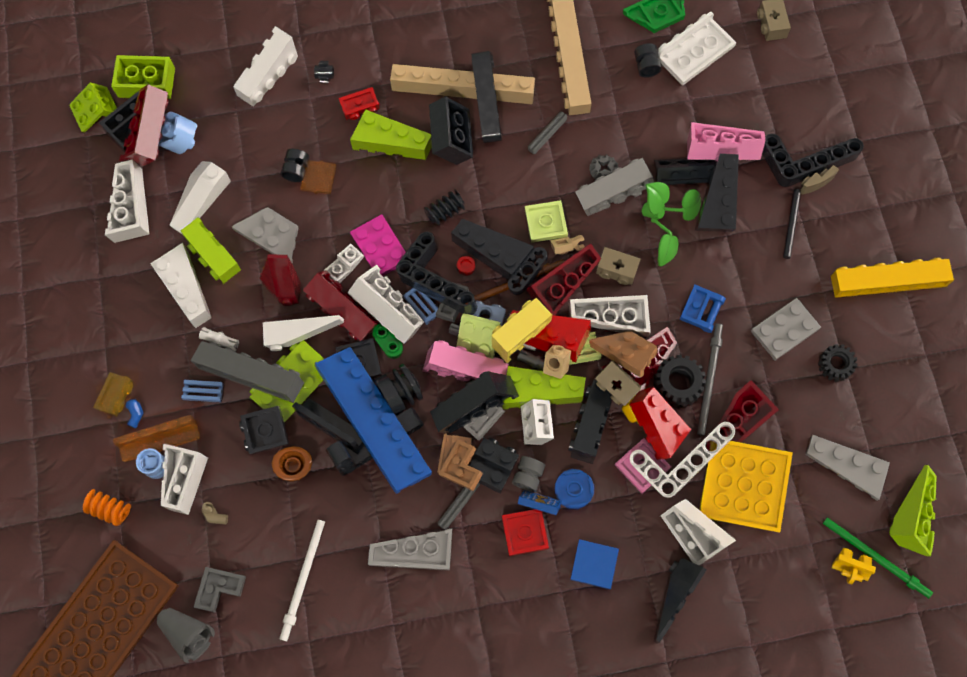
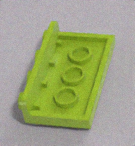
[249,340,324,423]

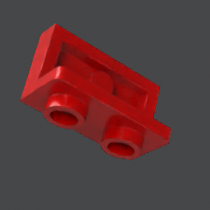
[339,87,380,120]

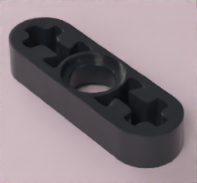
[508,247,548,295]

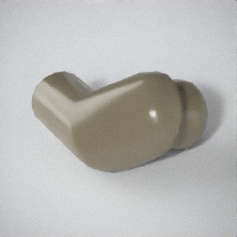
[202,502,228,525]

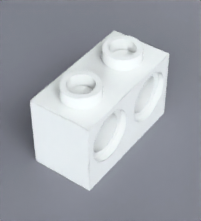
[521,399,554,445]

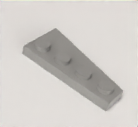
[805,435,890,501]
[368,529,452,570]

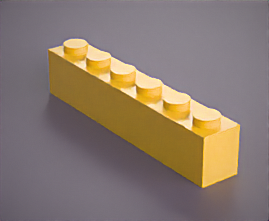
[831,258,954,298]

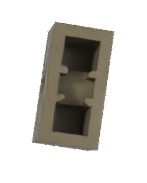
[757,0,791,41]
[596,247,641,285]
[595,360,641,406]

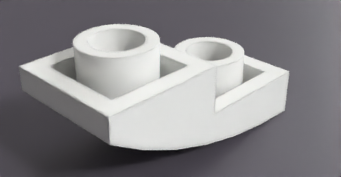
[324,244,364,283]

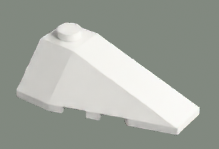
[170,161,231,235]
[263,315,344,351]

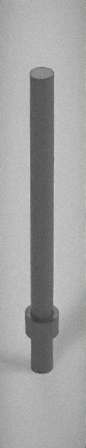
[697,324,723,436]

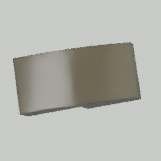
[801,165,839,195]

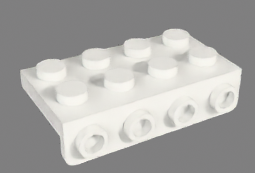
[658,12,736,86]

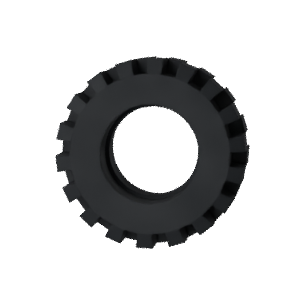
[654,355,706,408]

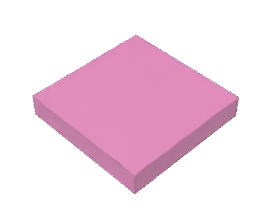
[615,438,671,494]

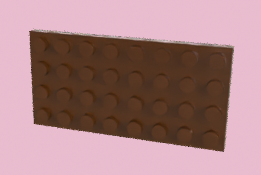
[11,540,179,677]

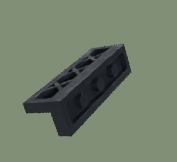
[654,158,715,185]
[292,399,364,454]

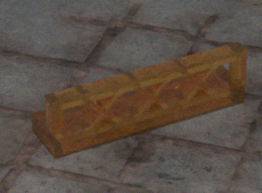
[113,415,201,462]

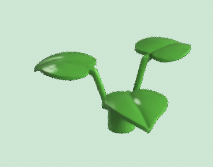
[642,182,701,266]

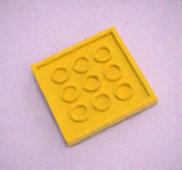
[699,441,793,533]

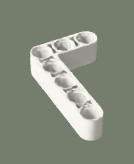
[630,422,735,498]

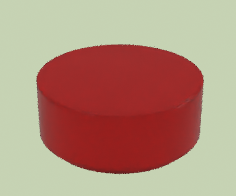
[457,256,476,276]

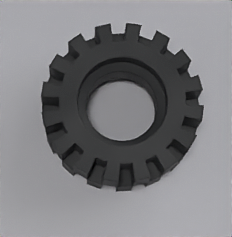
[818,344,857,382]

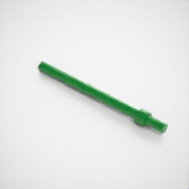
[822,517,933,599]

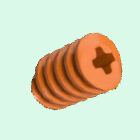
[83,489,131,526]

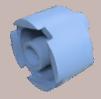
[158,112,197,154]

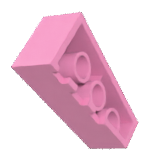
[687,122,765,160]
[422,340,509,381]

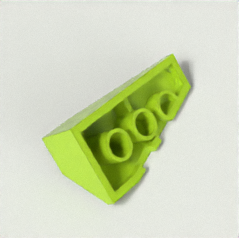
[890,465,937,556]

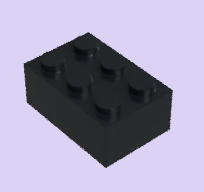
[429,96,473,165]

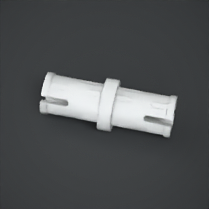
[199,327,239,351]

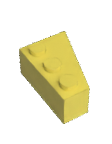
[492,298,552,363]

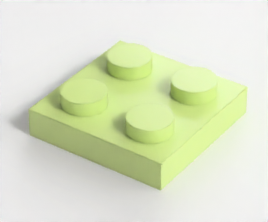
[525,200,568,243]
[457,313,501,359]

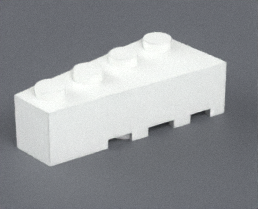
[150,243,212,328]

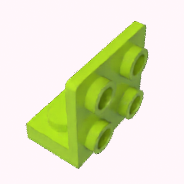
[69,82,117,132]

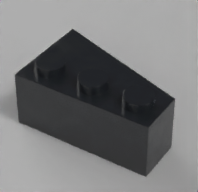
[99,91,139,153]

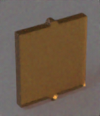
[301,160,337,194]

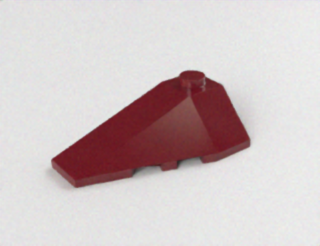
[260,254,301,306]
[602,326,677,390]
[705,380,779,451]

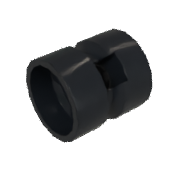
[634,43,661,78]
[280,148,310,182]

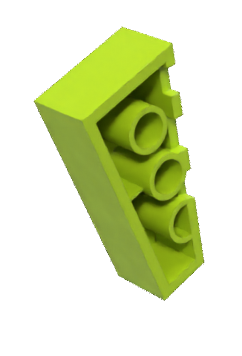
[350,110,432,160]
[502,366,586,409]

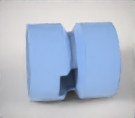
[136,448,165,479]

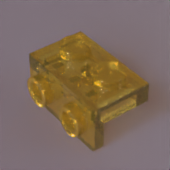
[93,372,133,417]

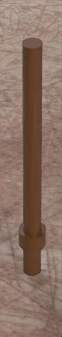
[465,259,564,304]

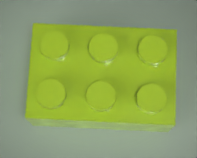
[111,55,175,99]

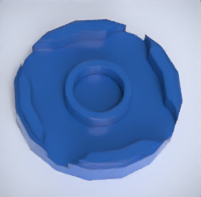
[555,469,594,509]

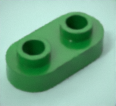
[373,324,403,359]

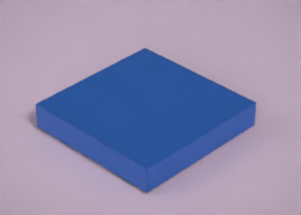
[570,539,619,590]

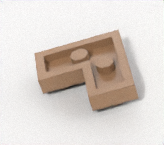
[439,440,483,491]

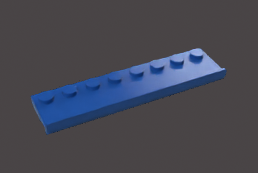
[314,347,432,494]

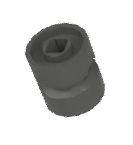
[512,456,546,492]

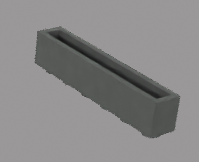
[190,341,304,403]

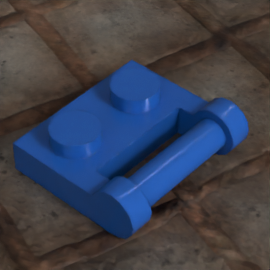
[680,285,726,333]

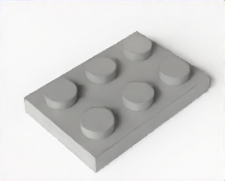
[751,298,821,361]

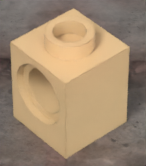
[543,345,571,379]

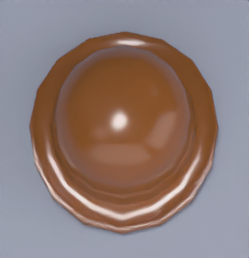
[271,446,312,481]

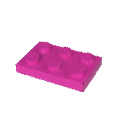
[350,214,406,276]

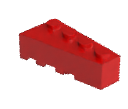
[506,310,591,363]

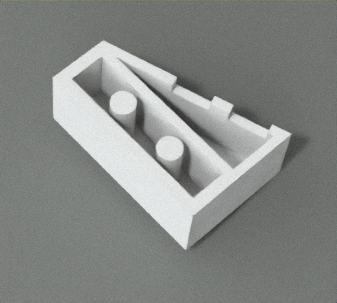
[161,444,208,515]
[660,499,736,565]

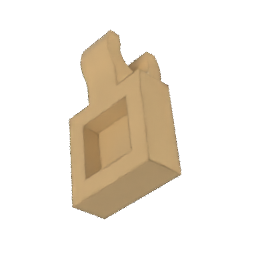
[550,235,585,255]

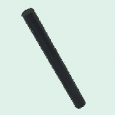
[783,189,801,259]

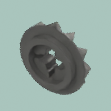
[589,154,618,179]

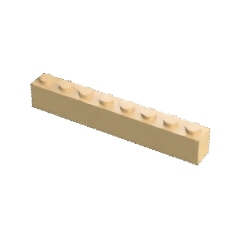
[547,0,591,115]
[390,64,535,104]

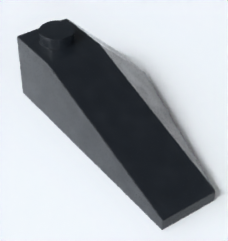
[654,558,707,644]

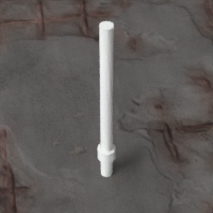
[279,520,325,641]

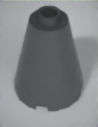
[157,608,215,663]

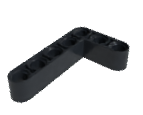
[471,51,502,143]
[762,134,864,187]
[396,232,478,315]
[326,408,424,476]

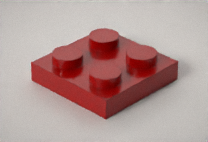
[502,509,549,556]

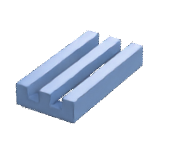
[403,288,438,325]
[181,380,224,402]

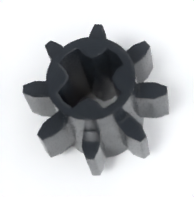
[314,61,334,83]

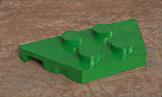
[623,0,685,33]

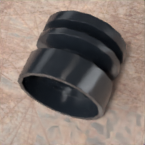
[374,364,423,415]

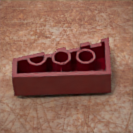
[526,243,601,315]

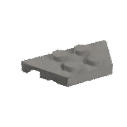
[232,207,298,263]

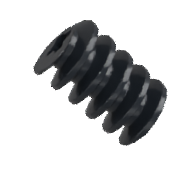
[423,189,465,226]

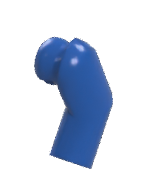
[126,399,143,429]

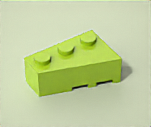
[180,217,241,284]

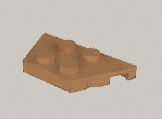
[589,331,657,377]

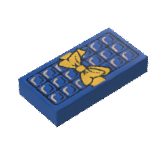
[518,490,562,515]

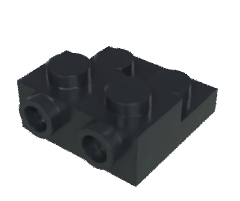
[239,406,289,454]
[470,438,519,494]

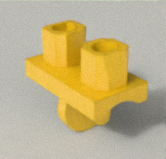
[832,548,876,585]

